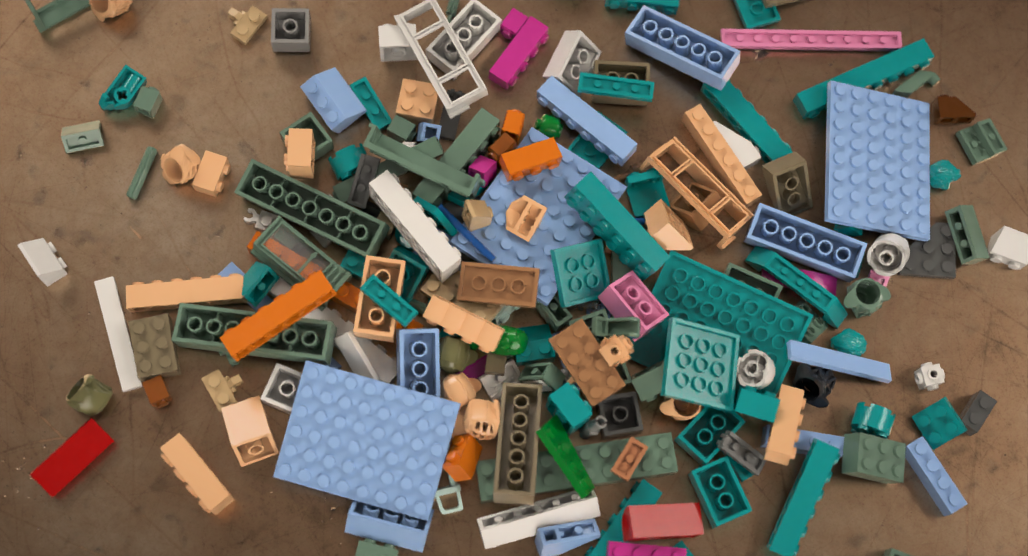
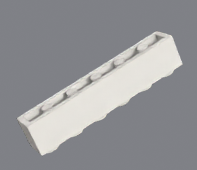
[477,489,601,549]

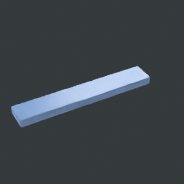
[787,339,892,384]

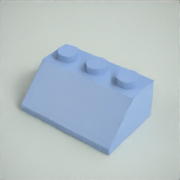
[300,67,367,134]

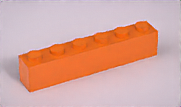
[220,270,337,361]

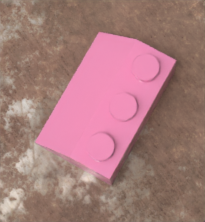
[598,270,669,342]

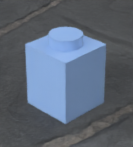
[416,122,442,143]

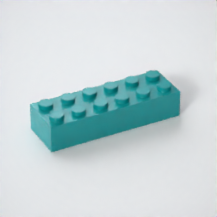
[564,172,671,281]

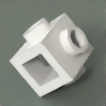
[914,362,945,391]

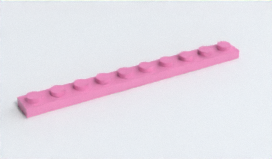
[720,29,902,51]

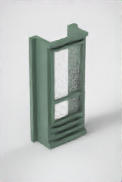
[250,215,352,311]

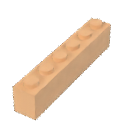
[682,104,762,208]
[126,273,248,313]

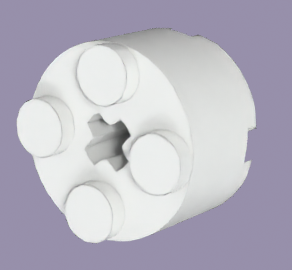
[867,233,910,276]

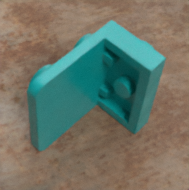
[624,167,670,218]

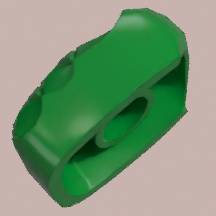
[492,325,528,356]

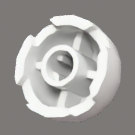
[736,349,775,390]

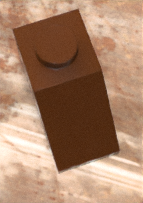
[932,95,976,124]

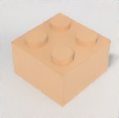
[396,78,439,125]
[284,128,316,178]

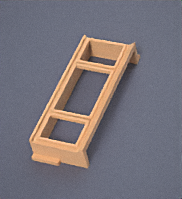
[639,136,754,251]

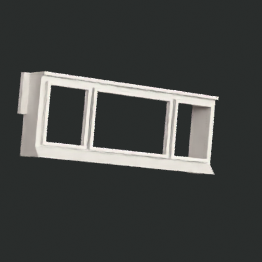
[393,0,488,119]

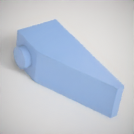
[534,518,601,556]

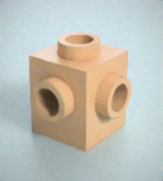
[599,334,634,367]

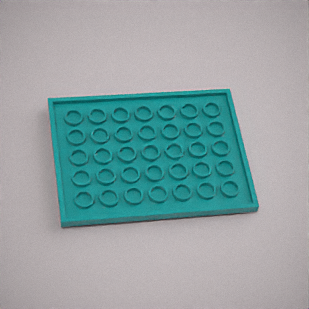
[630,250,813,421]

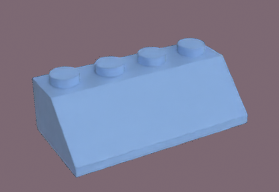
[344,500,434,553]

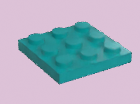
[550,239,610,308]

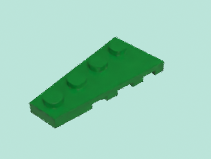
[536,414,595,499]

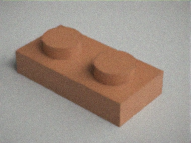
[610,436,648,482]

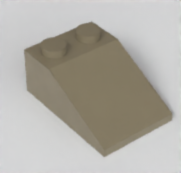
[762,151,813,215]

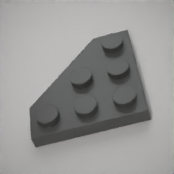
[898,222,956,279]

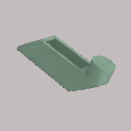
[892,70,941,97]

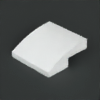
[479,358,521,408]

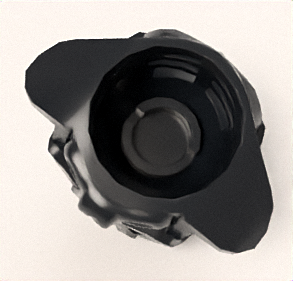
[793,363,837,408]

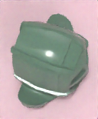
[843,278,891,318]

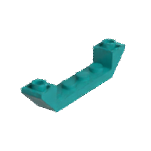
[744,246,848,329]

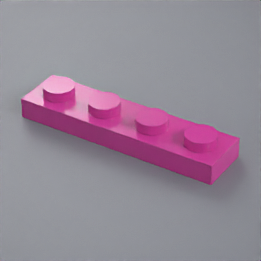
[606,541,687,556]

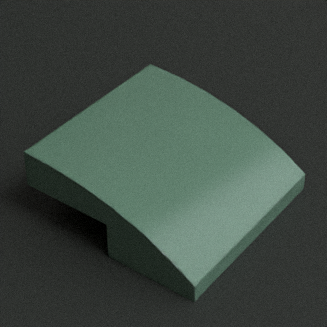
[955,118,1008,165]

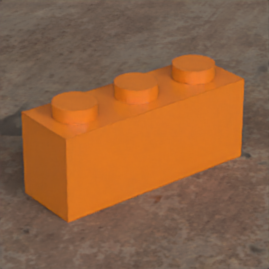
[499,137,562,182]

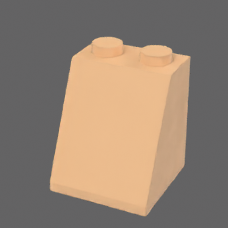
[221,395,280,467]

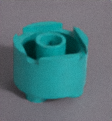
[328,143,367,182]
[850,402,896,439]

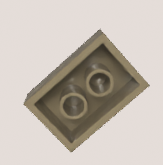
[592,60,650,106]
[128,313,181,382]

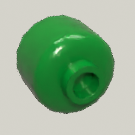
[534,114,563,139]

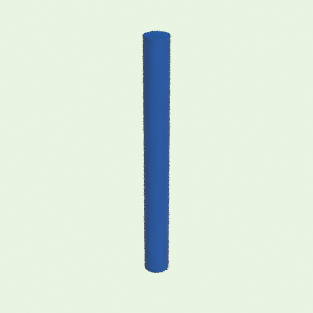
[438,204,496,263]

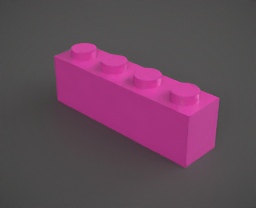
[488,16,549,90]

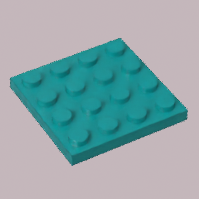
[661,317,740,412]

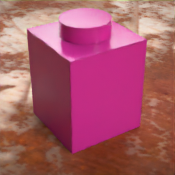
[500,8,528,40]
[468,155,497,188]

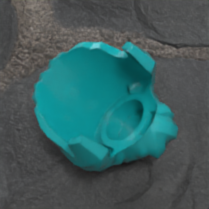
[930,160,961,190]
[830,328,867,357]

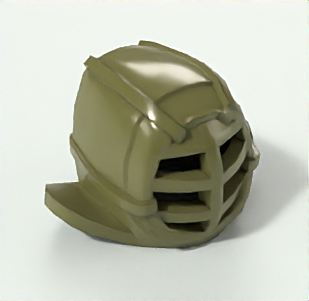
[439,336,478,373]
[66,374,113,416]

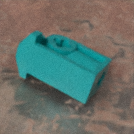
[99,64,147,110]

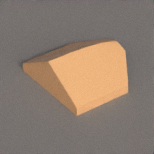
[506,195,547,242]

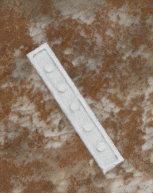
[94,276,143,392]

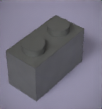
[959,390,997,436]

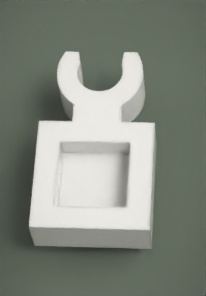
[244,208,278,235]

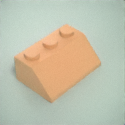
[644,199,694,250]

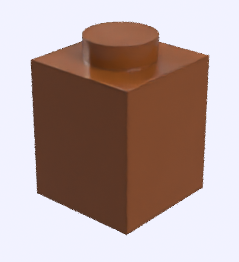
[142,375,173,408]

